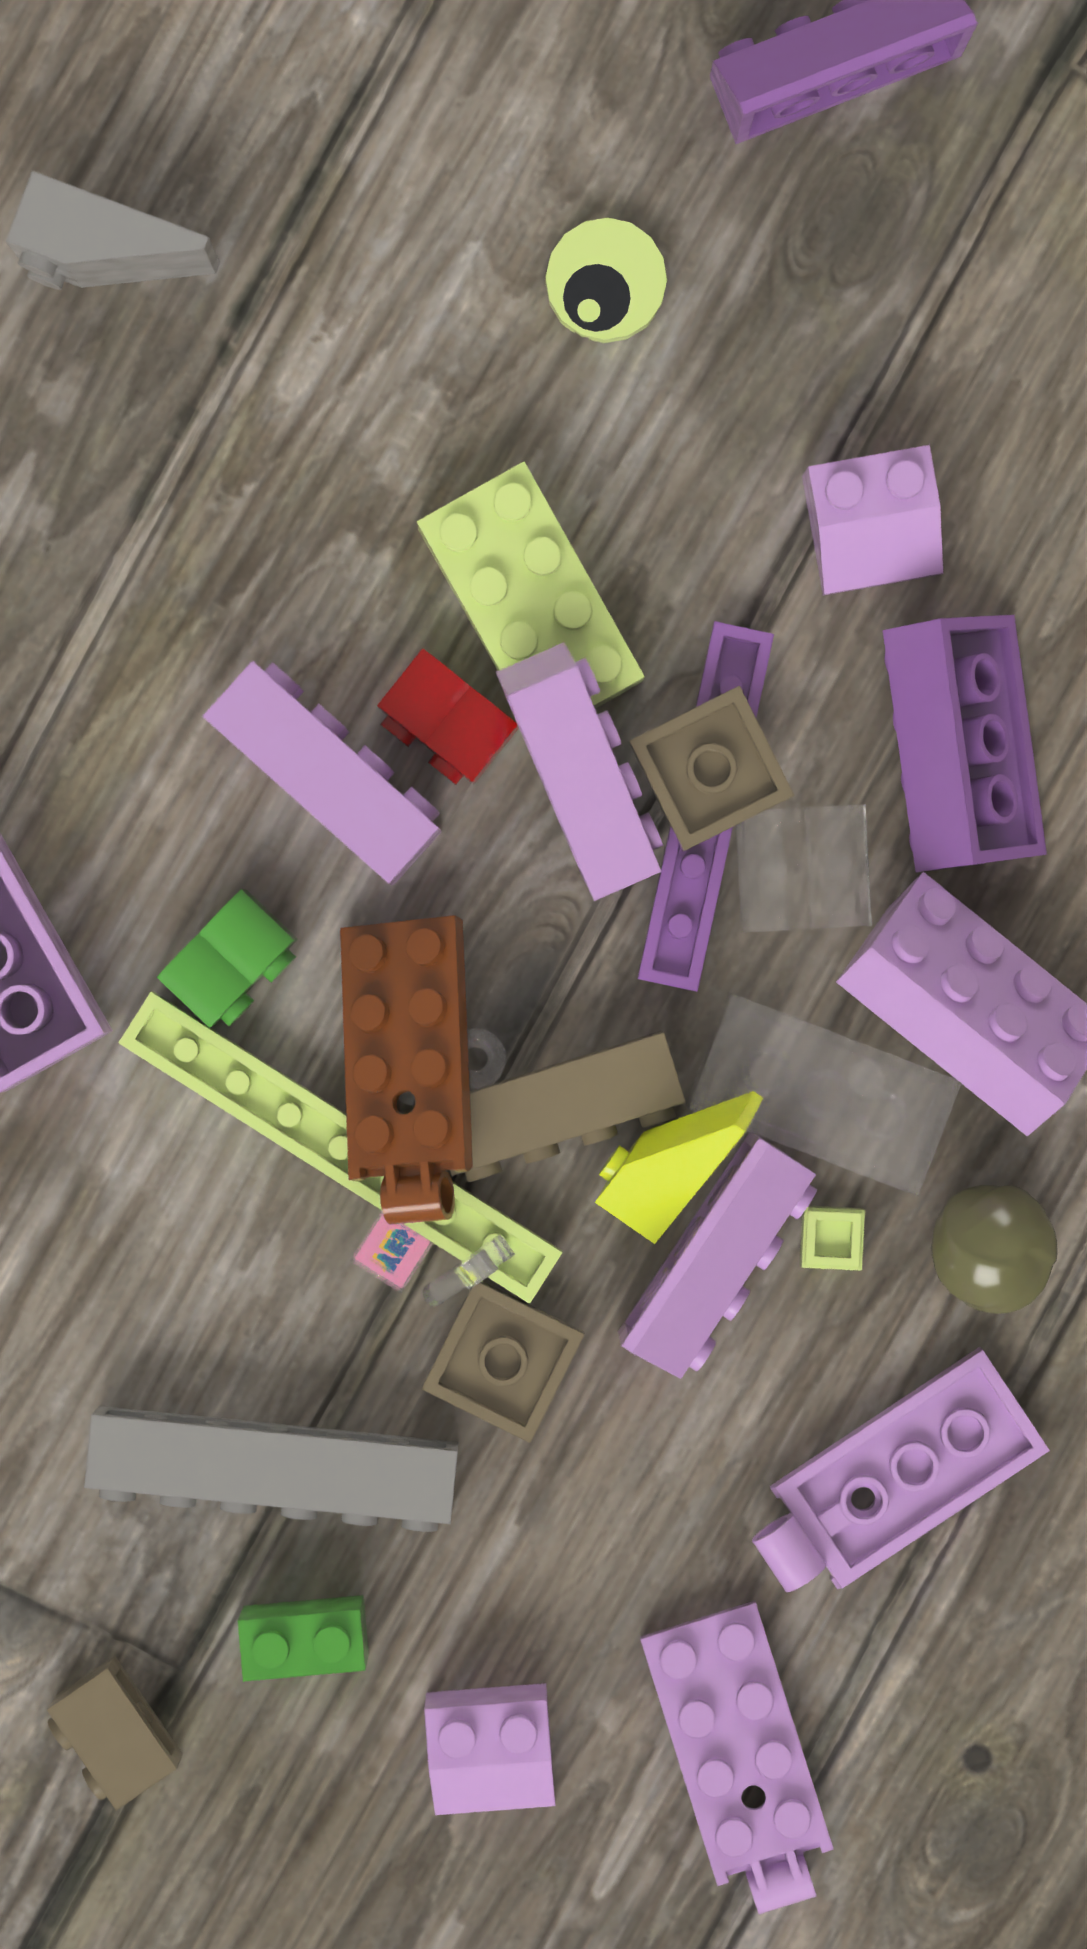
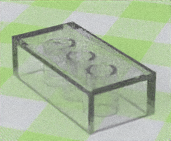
[685,992,962,1196]

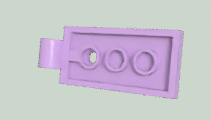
[752,1347,1050,1592]
[640,1601,834,1915]

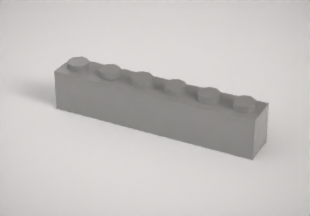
[84,1406,459,1532]

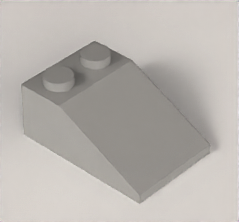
[6,171,220,290]

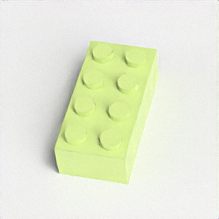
[417,461,645,709]

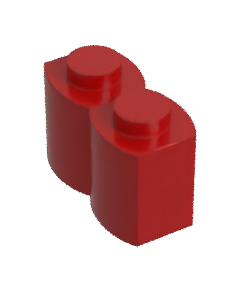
[377,648,519,785]

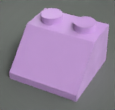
[802,445,943,595]
[424,1683,555,1815]

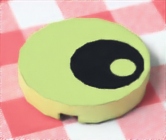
[545,218,667,343]

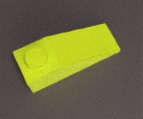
[595,1091,763,1244]

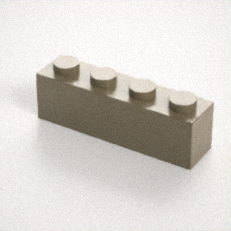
[450,1031,686,1182]

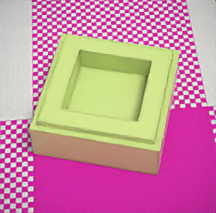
[800,1206,865,1271]

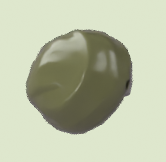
[931,1185,1058,1314]

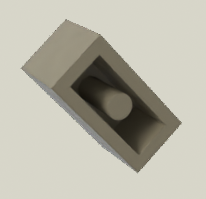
[47,1655,183,1810]

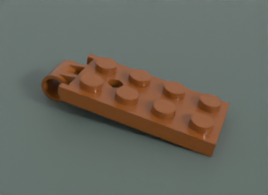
[340,915,473,1225]

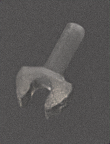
[422,1234,515,1306]

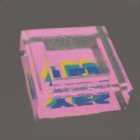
[350,1211,433,1293]

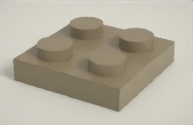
[629,685,795,852]
[422,1278,585,1443]

